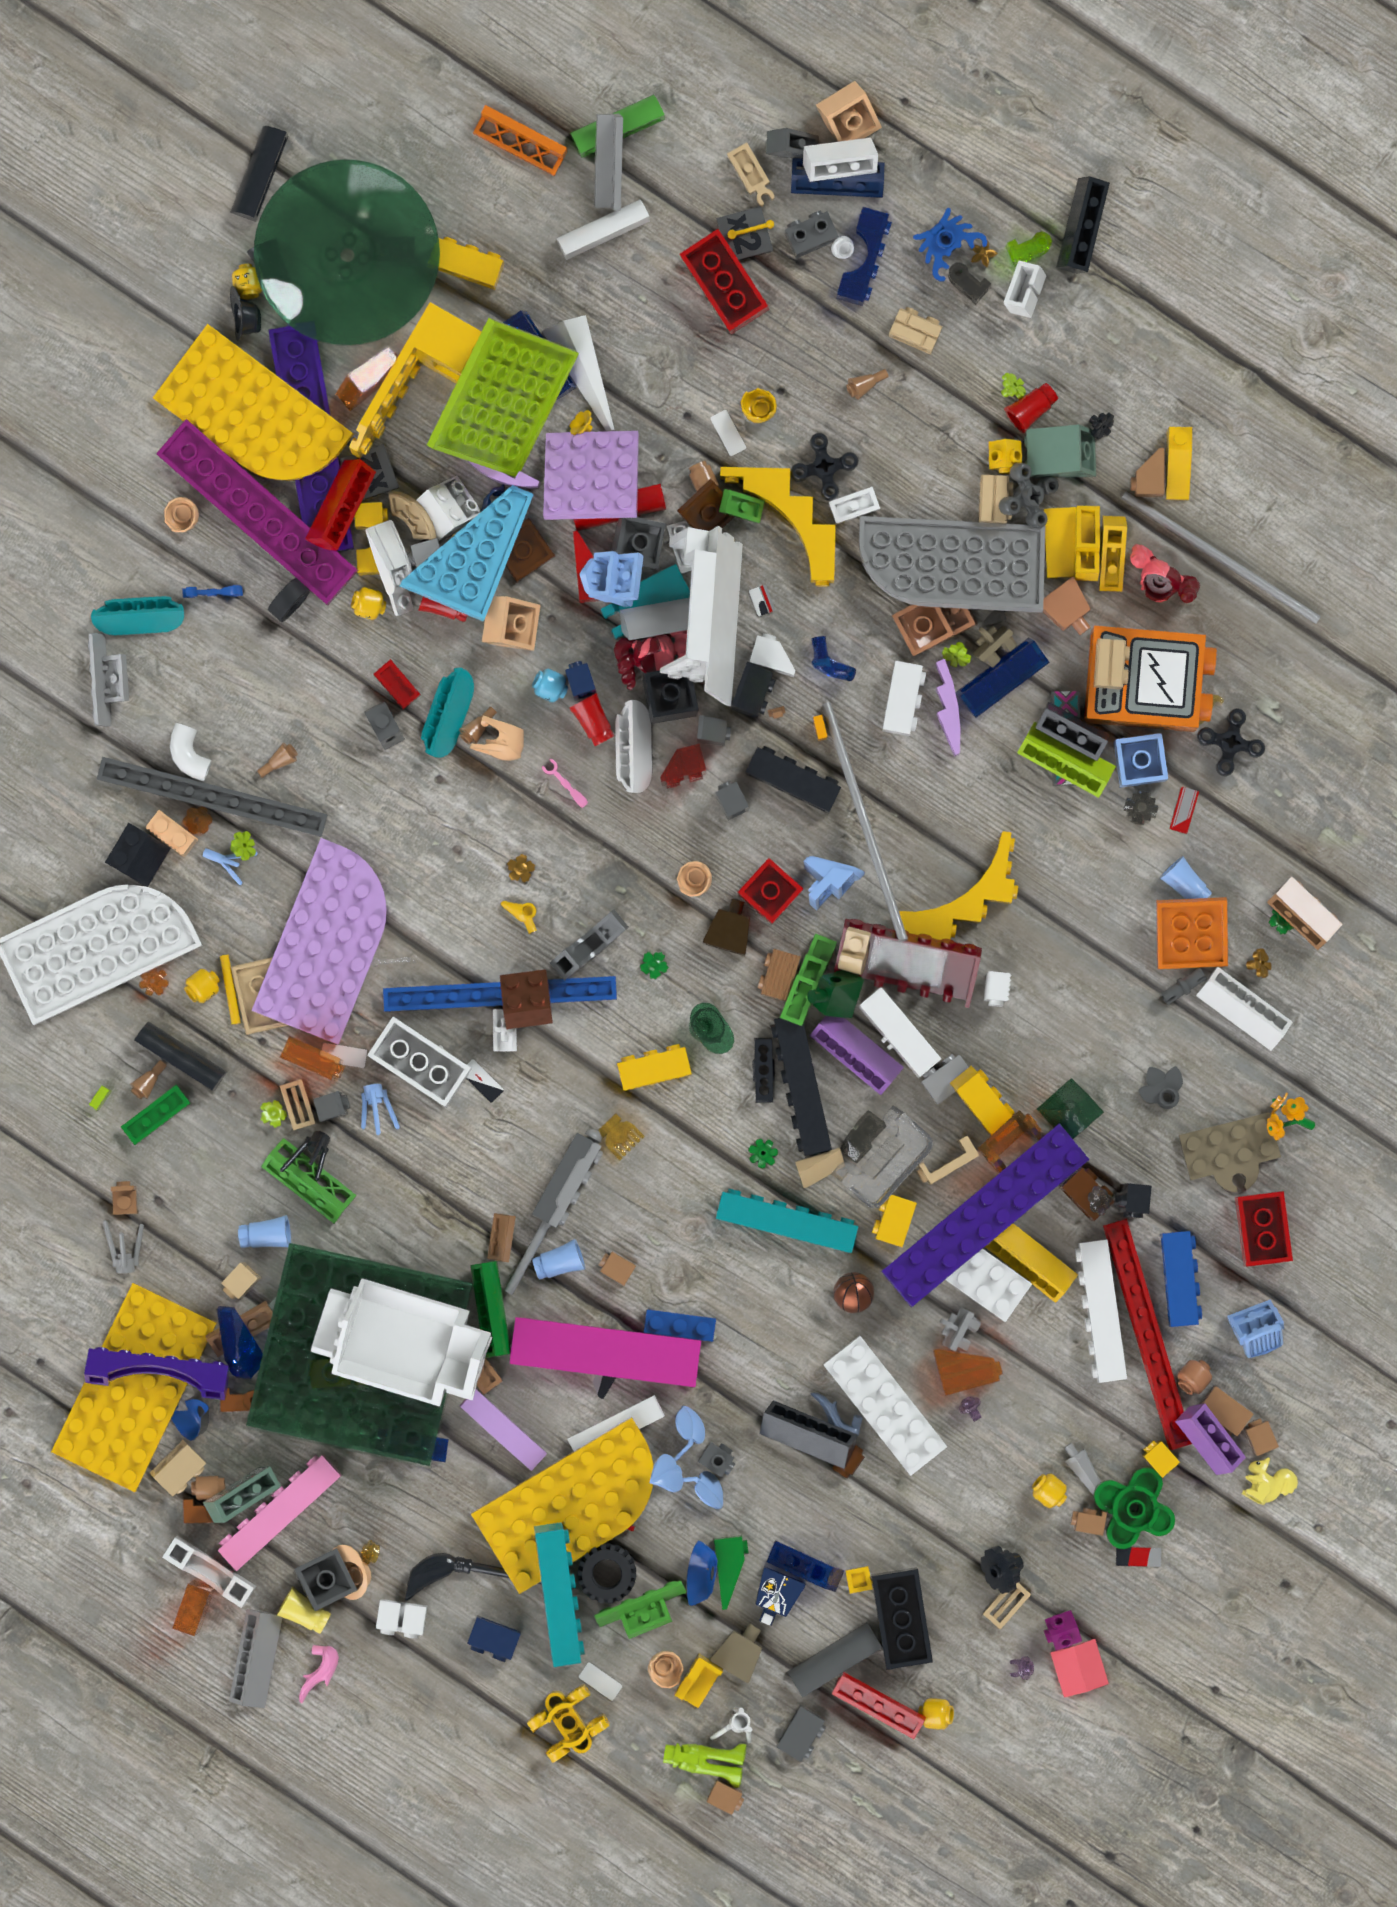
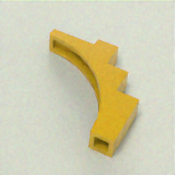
[899,831,1018,940]

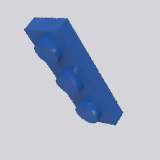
[644,1309,716,1342]

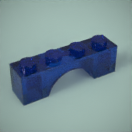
[836,207,892,306]

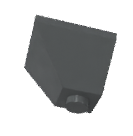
[293,1548,357,1611]

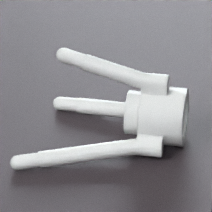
[710,1707,752,1743]

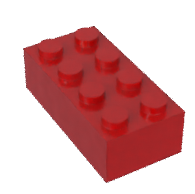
[679,229,770,335]

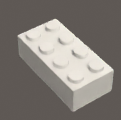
[367,1017,472,1108]
[945,1249,1032,1322]

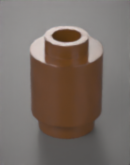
[832,1445,865,1479]

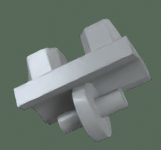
[940,1307,981,1352]

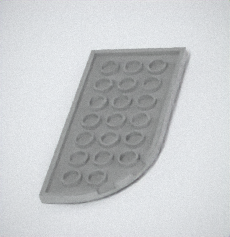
[859,516,1045,613]

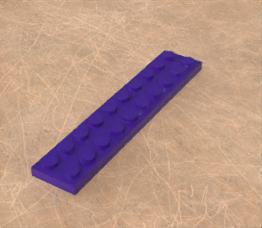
[268,322,354,552]
[881,1123,1089,1308]

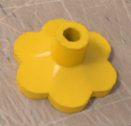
[569,410,593,435]

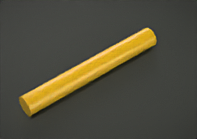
[220,954,241,1025]

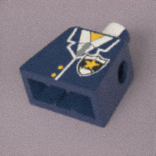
[755,1566,806,1626]

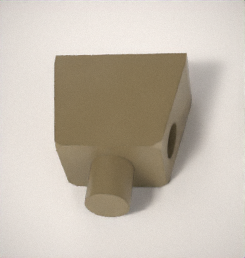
[710,1623,762,1683]

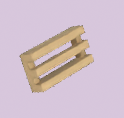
[280,1079,316,1130]
[982,1583,1031,1630]

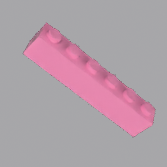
[218,1454,342,1571]

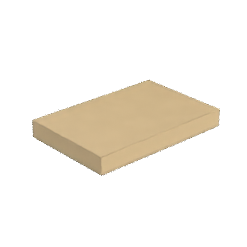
[231,957,288,1035]

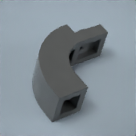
[550,910,629,981]

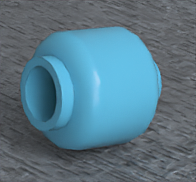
[532,668,568,703]

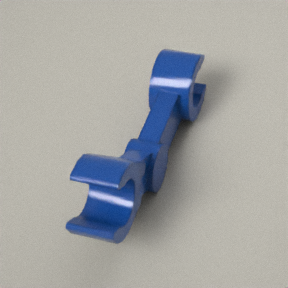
[182,585,243,598]

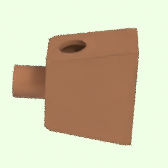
[1043,577,1091,636]

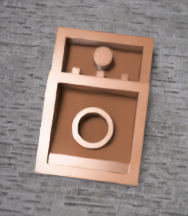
[892,605,978,657]

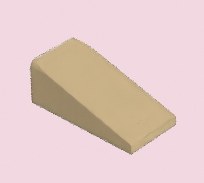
[795,1148,845,1188]

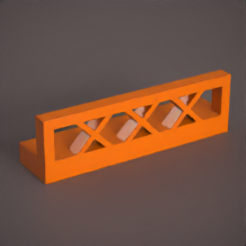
[473,105,567,176]

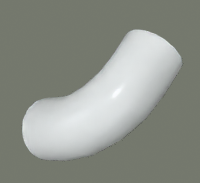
[170,723,212,782]

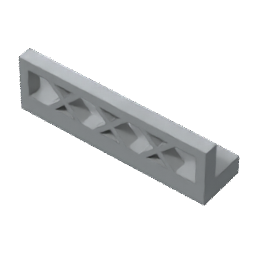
[594,114,623,210]

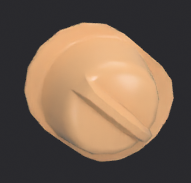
[333,1545,371,1600]

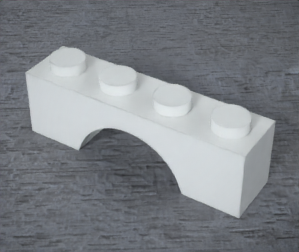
[162,1536,256,1608]

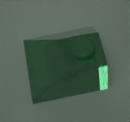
[1037,1078,1104,1139]

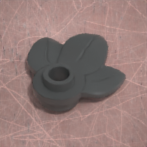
[1138,1066,1183,1109]

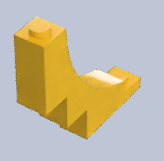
[720,467,835,587]

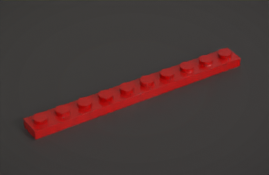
[1103,1219,1192,1450]

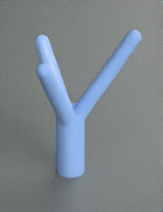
[203,848,258,885]

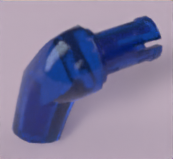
[811,636,856,681]

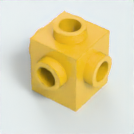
[989,439,1022,475]

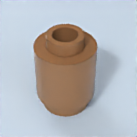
[689,461,719,491]
[191,1476,225,1500]

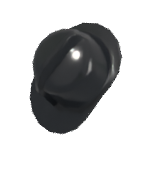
[230,286,261,341]

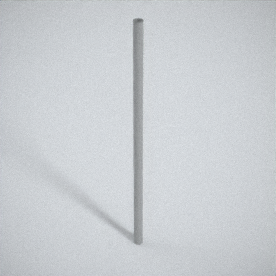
[822,702,908,942]

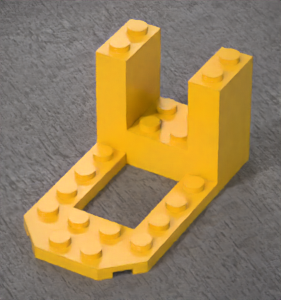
[349,302,482,458]

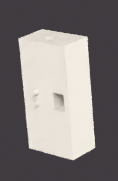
[859,987,941,1078]

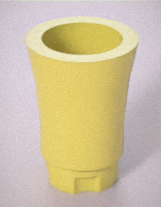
[276,1587,331,1634]

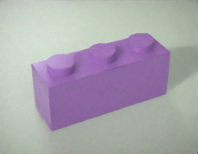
[1175,1403,1246,1475]

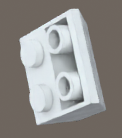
[416,476,481,541]

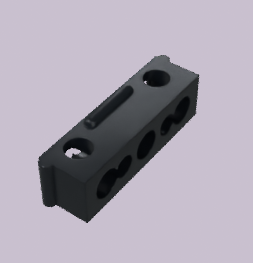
[752,1038,775,1103]

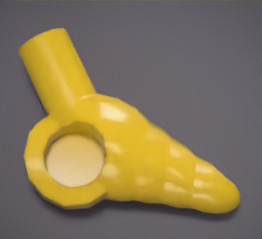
[501,901,537,934]

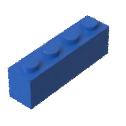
[1160,1231,1202,1327]

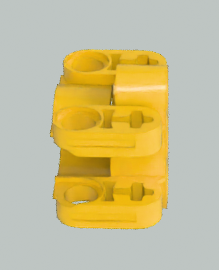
[527,1684,610,1763]

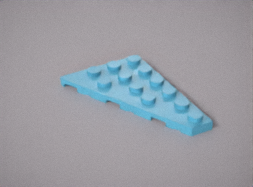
[399,485,534,621]

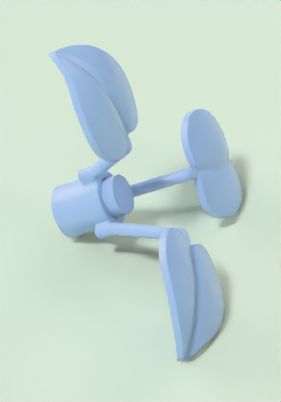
[650,1406,723,1509]

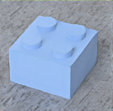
[1113,733,1168,788]

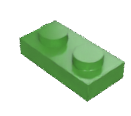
[719,489,765,523]

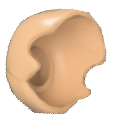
[164,497,199,532]
[677,861,712,897]
[648,1651,684,1688]

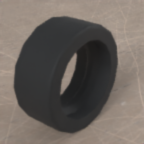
[268,578,310,622]

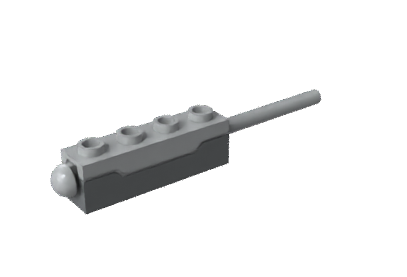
[504,1129,604,1295]

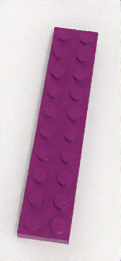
[156,419,359,605]

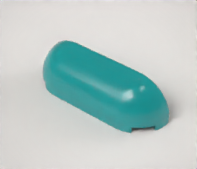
[91,596,184,635]
[421,668,474,758]

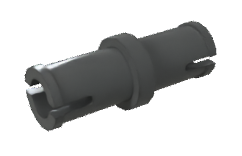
[1160,968,1207,1006]

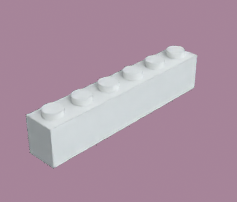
[1075,1239,1127,1383]

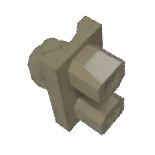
[972,626,1017,667]

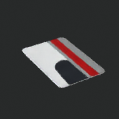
[749,585,775,616]

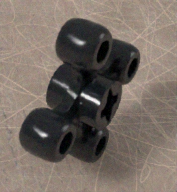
[790,433,859,501]
[1197,708,1265,777]

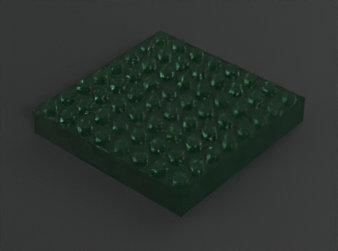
[246,1243,473,1469]

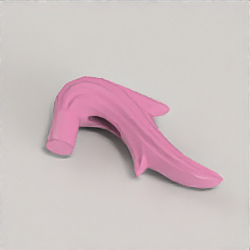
[299,1645,339,1703]

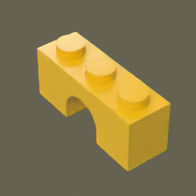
[355,502,388,576]

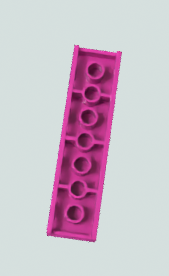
[510,1317,701,1387]

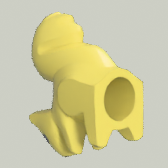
[1242,1457,1298,1505]

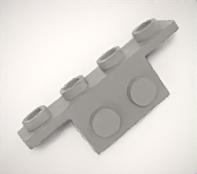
[88,633,129,727]

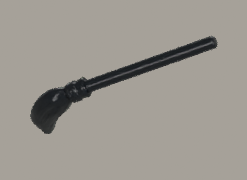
[405,1553,573,1601]

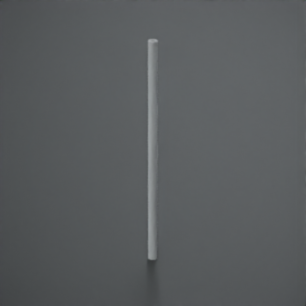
[1121,491,1321,624]

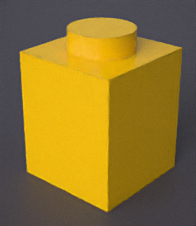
[1142,1440,1180,1478]

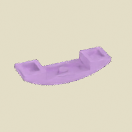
[468,461,541,489]

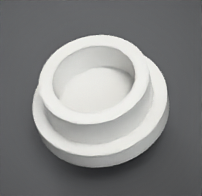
[831,236,854,259]

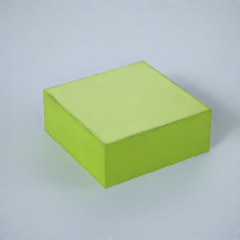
[89,1085,112,1110]

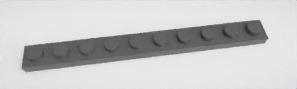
[97,757,328,837]

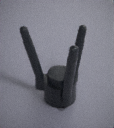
[280,1131,330,1181]

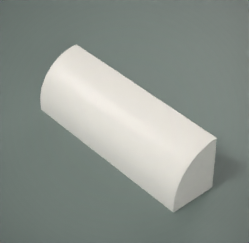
[556,200,650,260]
[1196,967,1293,1051]

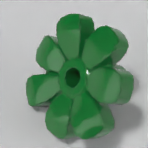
[748,1139,778,1168]

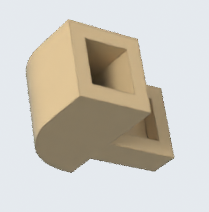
[838,927,871,975]

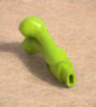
[663,1743,747,1788]

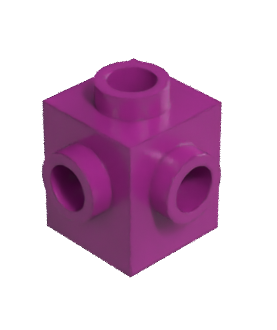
[1043,1610,1082,1651]

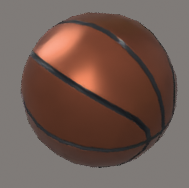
[834,1272,874,1313]

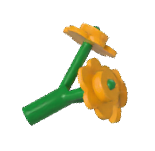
[1267,1092,1315,1140]

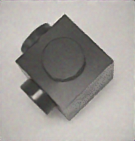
[698,1442,735,1477]

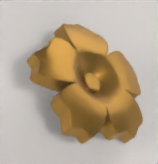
[507,854,535,883]

